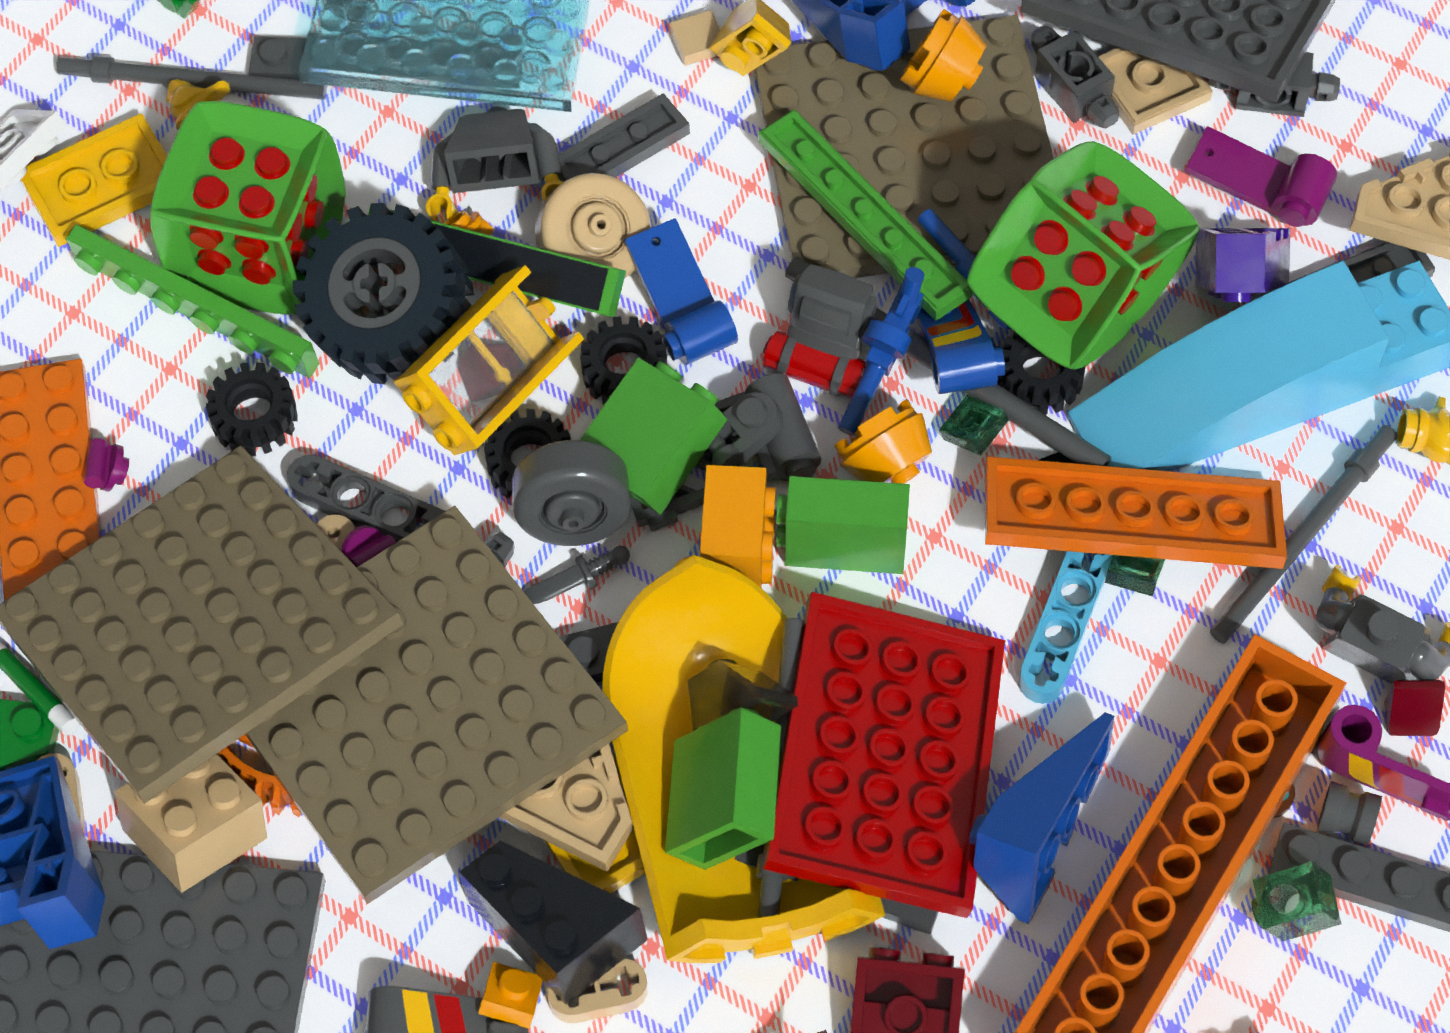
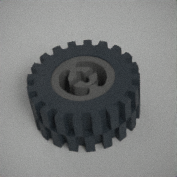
[293,203,475,385]

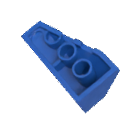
[969,712,1115,924]

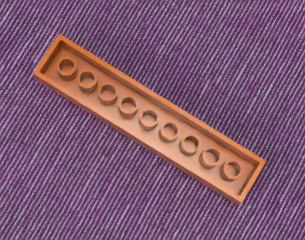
[1015,634,1347,1033]

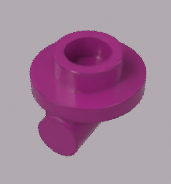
[84,438,130,492]
[341,525,396,568]

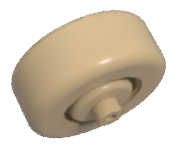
[535,173,651,279]

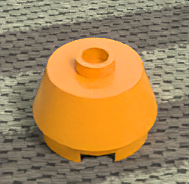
[900,9,986,102]
[834,399,933,484]

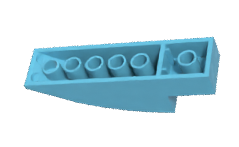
[1067,260,1450,471]

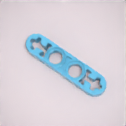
[1019,551,1113,704]

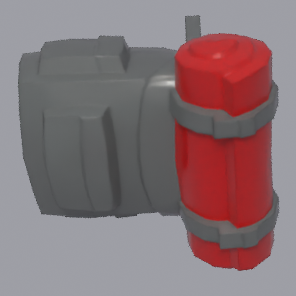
[763,264,877,398]

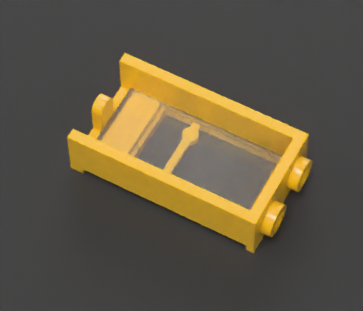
[393,265,584,456]

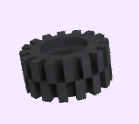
[580,316,667,405]
[998,331,1086,415]
[205,362,298,456]
[484,409,571,499]

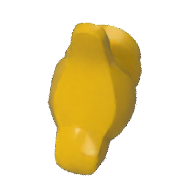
[165,79,230,130]
[1396,396,1450,465]

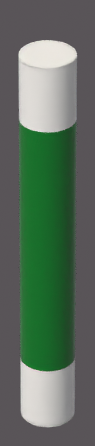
[0,640,80,736]

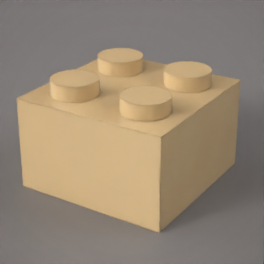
[114,754,268,893]

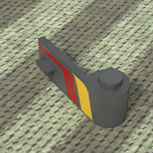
[365,986,529,1033]

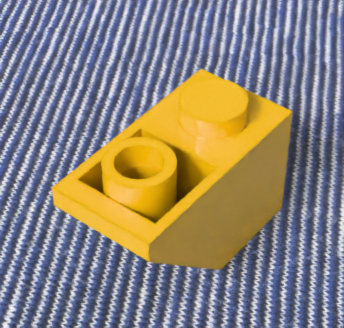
[709,0,791,76]

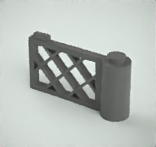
[631,373,822,531]

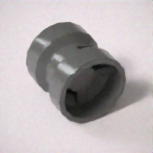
[1317,781,1382,845]

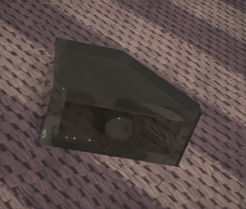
[688,659,798,731]

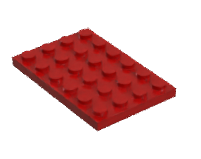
[763,592,1006,918]

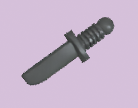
[524,545,630,604]

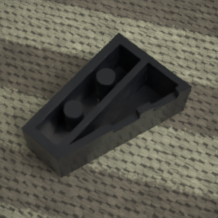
[459,840,648,1005]

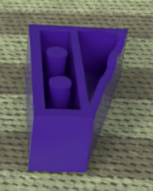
[1195,228,1291,302]

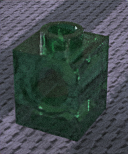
[1251,862,1342,942]

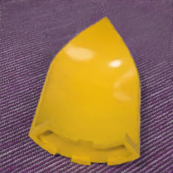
[602,555,886,963]

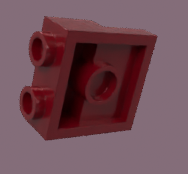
[850,947,965,1033]

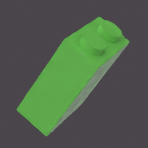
[580,357,728,515]
[776,476,910,574]
[665,707,781,870]

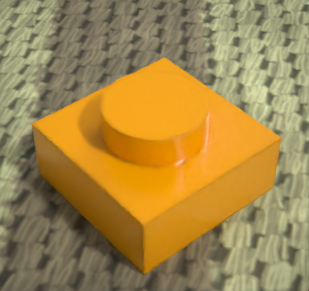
[478,961,543,1029]

